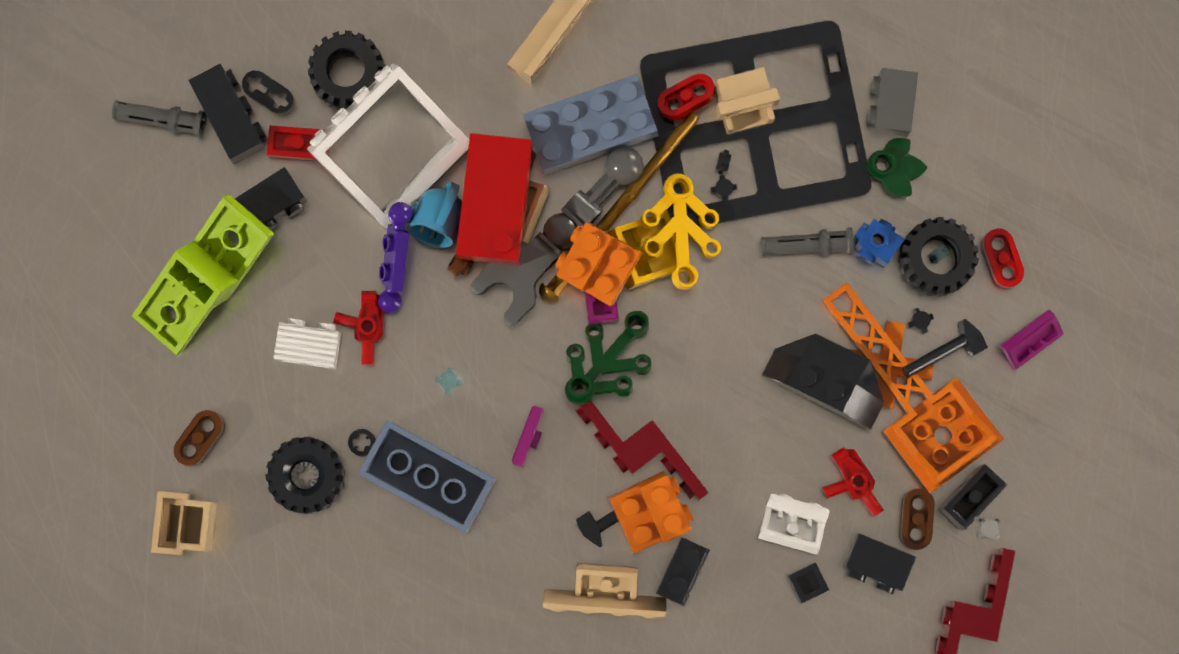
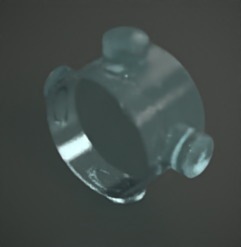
[929,243,950,264]
[436,368,462,394]

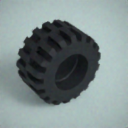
[308,30,385,110]
[898,217,979,296]

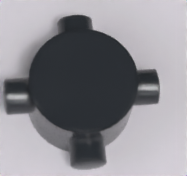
[716,149,732,174]
[711,175,737,201]
[908,308,934,334]

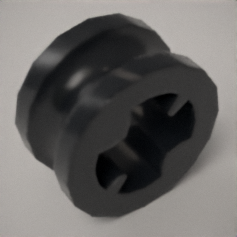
[348,429,376,457]

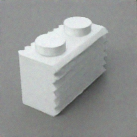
[273,318,342,370]

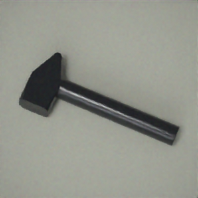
[902,319,988,378]
[574,510,619,547]

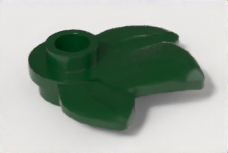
[867,138,927,197]

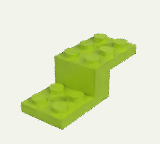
[132,194,275,355]

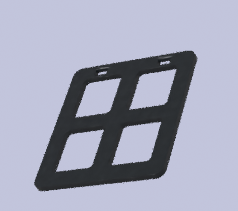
[640,20,872,227]

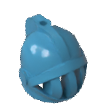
[408,181,462,248]

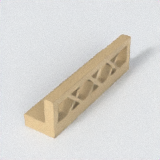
[507,0,594,84]

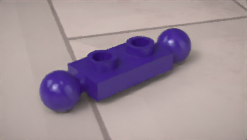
[378,202,413,314]

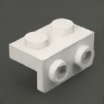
[758,494,830,555]

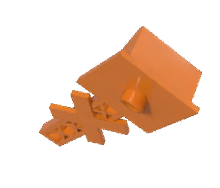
[823,282,1004,494]

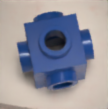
[854,219,905,267]

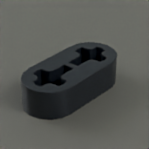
[242,71,295,116]

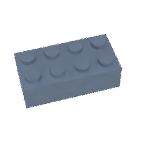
[523,74,659,176]
[358,420,497,534]

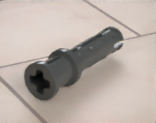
[112,100,206,138]
[761,227,854,256]

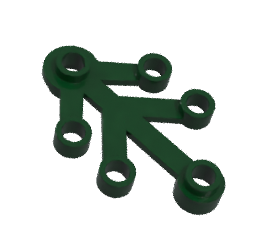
[565,311,652,405]

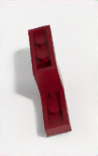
[575,401,709,501]
[936,548,1016,654]

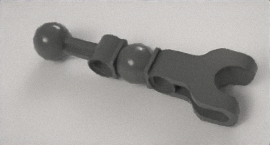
[470,146,644,327]

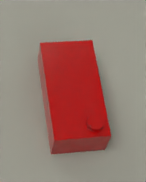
[456,133,533,266]

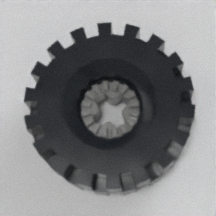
[265,436,345,514]

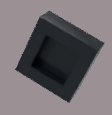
[788,562,829,604]

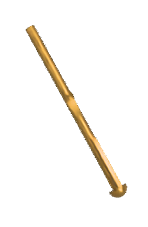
[539,112,699,302]

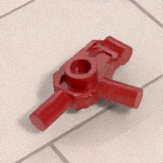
[333,291,384,365]
[822,447,884,517]

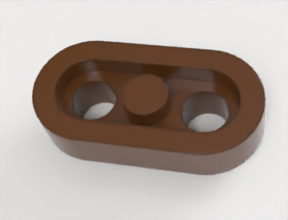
[174,410,224,466]
[900,488,935,550]

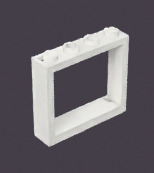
[307,63,469,229]

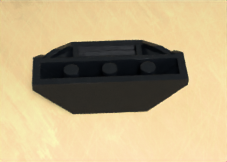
[761,333,884,430]

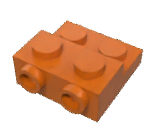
[555,222,643,307]
[608,471,693,554]

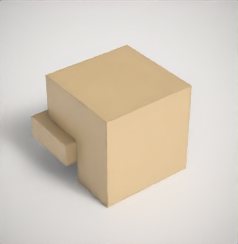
[715,67,780,135]
[151,491,217,556]

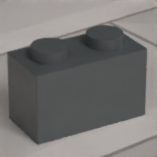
[868,68,918,137]

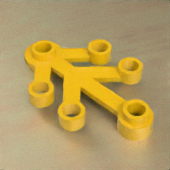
[640,173,721,290]

